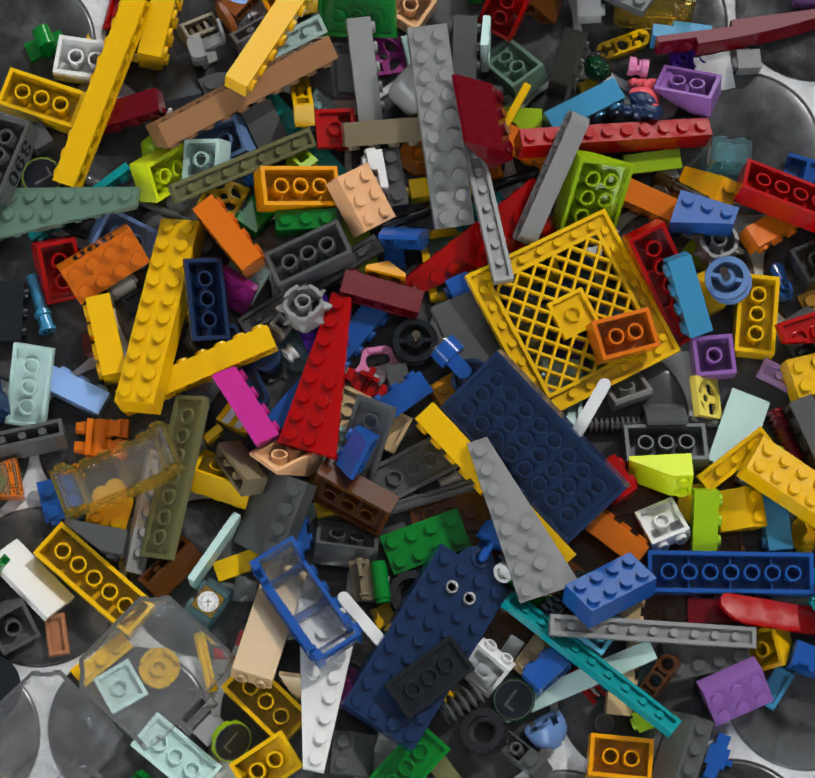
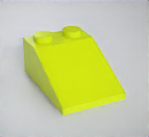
[129,141,184,203]
[628,453,694,497]

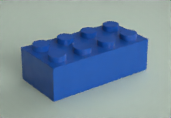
[562,552,657,628]

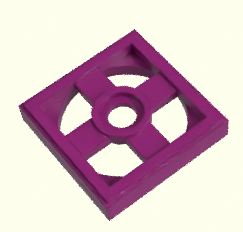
[373,34,407,78]

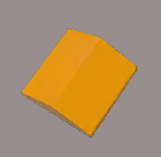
[365,261,406,285]

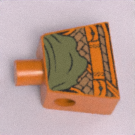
[0,457,25,501]

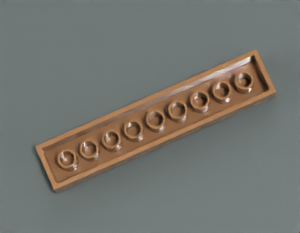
[146,36,339,149]

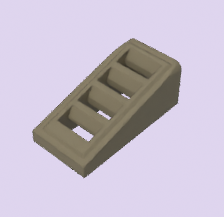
[176,11,219,47]

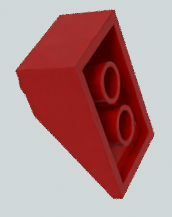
[477,0,531,42]
[30,235,78,305]

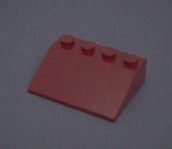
[452,74,514,168]

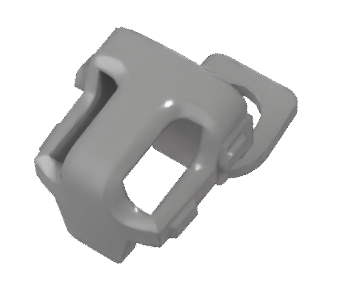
[187,18,226,70]

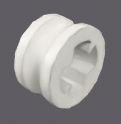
[280,343,300,364]

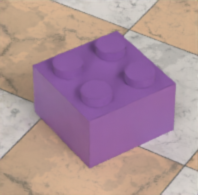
[688,333,737,380]

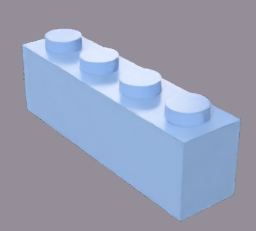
[50,365,111,419]

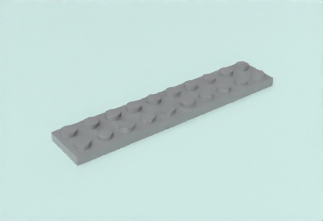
[406,23,475,230]

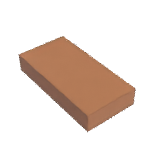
[44,612,70,658]

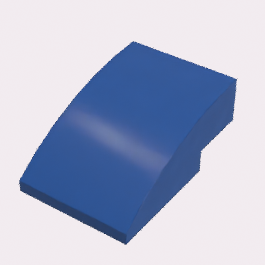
[378,227,431,250]

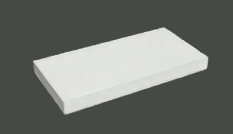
[0,539,75,621]

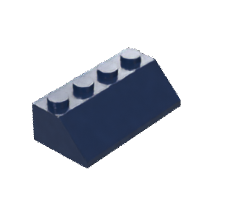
[183,258,230,343]

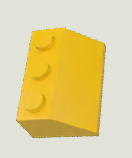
[190,449,251,510]

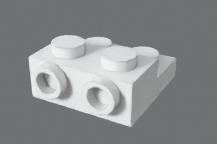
[358,148,389,195]
[635,497,690,550]
[464,637,516,698]

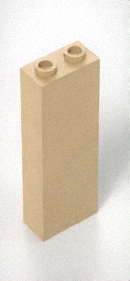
[230,559,307,689]

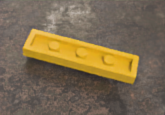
[696,426,773,488]

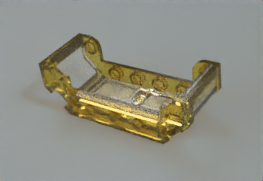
[49,421,186,520]

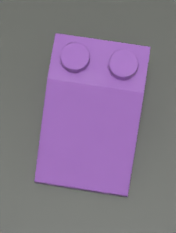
[653,64,722,117]

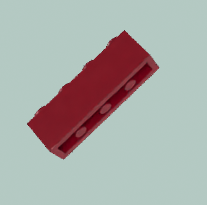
[102,87,166,137]
[339,269,424,319]
[685,594,771,627]

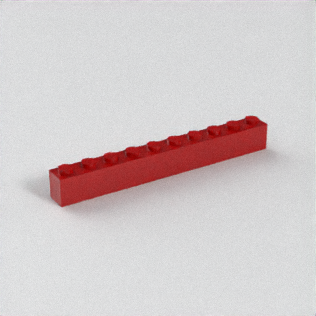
[513,117,713,159]

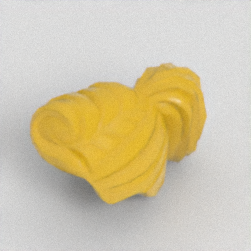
[791,517,815,553]

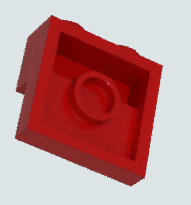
[314,108,358,152]

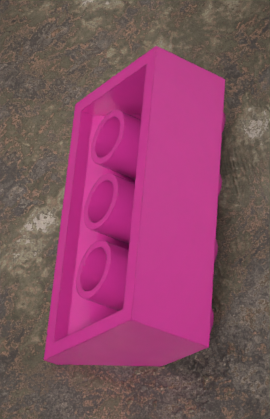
[212,366,282,448]

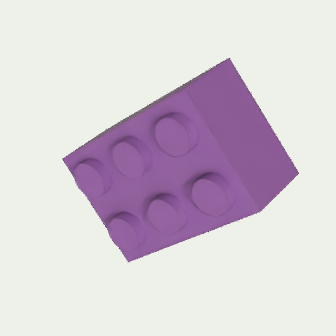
[696,656,774,727]

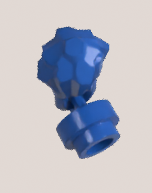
[769,263,793,303]

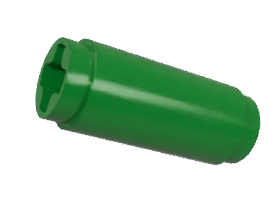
[370,560,391,604]

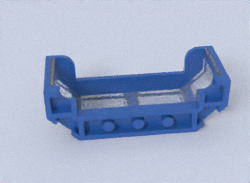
[249,536,363,669]

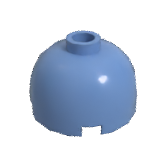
[524,710,567,750]

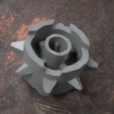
[690,228,744,268]
[276,283,332,333]

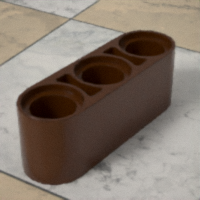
[639,654,681,701]

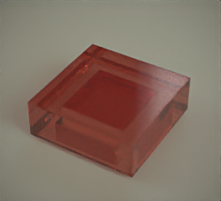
[81,333,94,359]

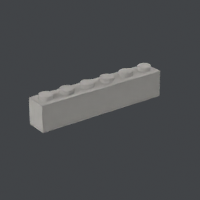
[345,16,385,122]

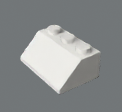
[52,35,104,85]

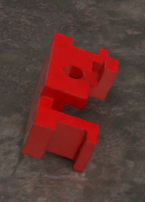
[345,366,388,398]

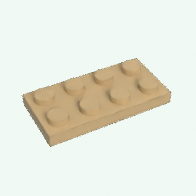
[340,384,413,455]

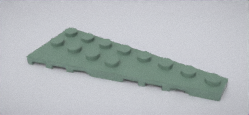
[0,187,141,241]

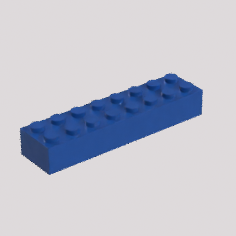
[644,550,815,598]

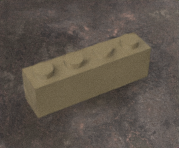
[341,117,421,151]

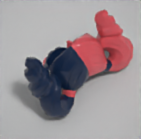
[617,78,663,122]

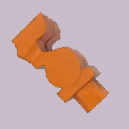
[74,418,131,461]

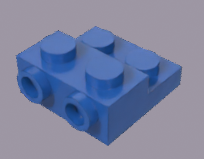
[36,473,87,526]

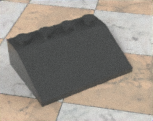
[429,291,501,362]
[233,465,317,564]

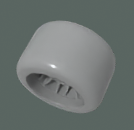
[388,63,418,118]

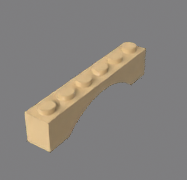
[604,600,645,716]

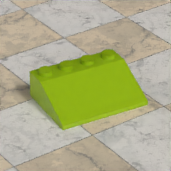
[551,150,635,231]

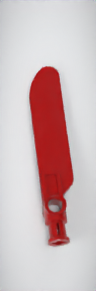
[719,593,815,636]

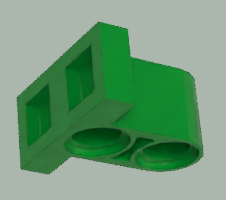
[24,24,63,64]

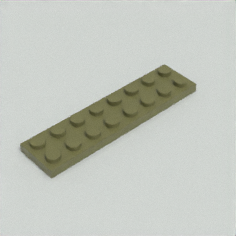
[139,395,211,561]

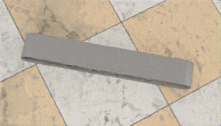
[513,110,589,245]

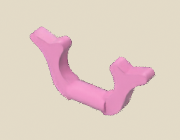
[355,345,401,374]

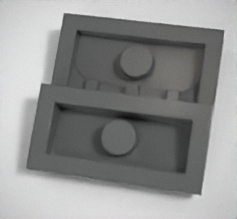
[642,403,688,425]

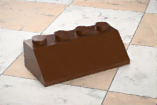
[312,457,400,537]

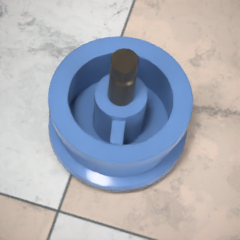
[705,256,752,305]

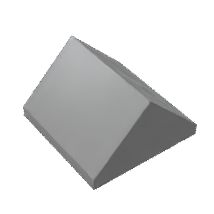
[606,372,653,412]

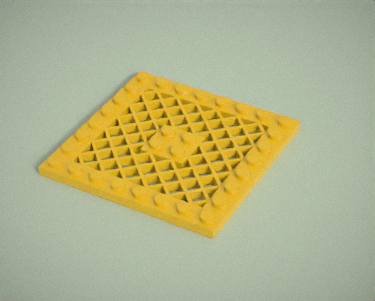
[464,208,681,411]

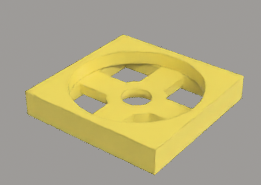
[689,375,722,420]

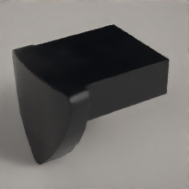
[120,285,144,317]

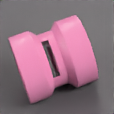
[627,56,650,79]

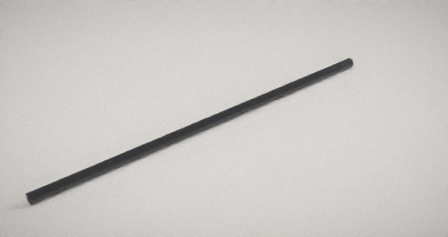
[370,112,702,235]

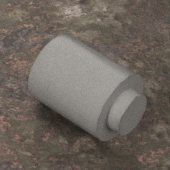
[108,273,139,301]

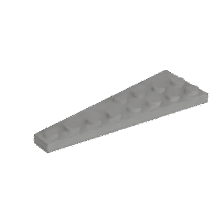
[467,437,577,603]

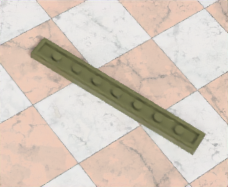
[167,127,317,204]

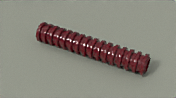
[766,407,809,466]

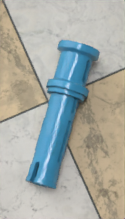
[26,273,57,335]

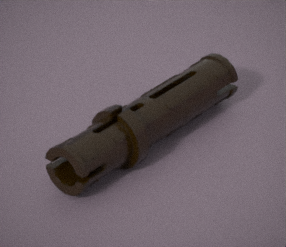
[654,171,710,198]

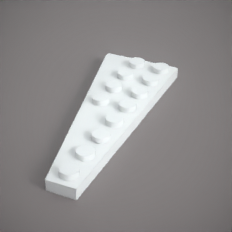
[299,599,355,774]

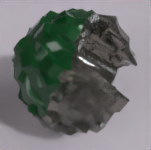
[584,50,615,81]

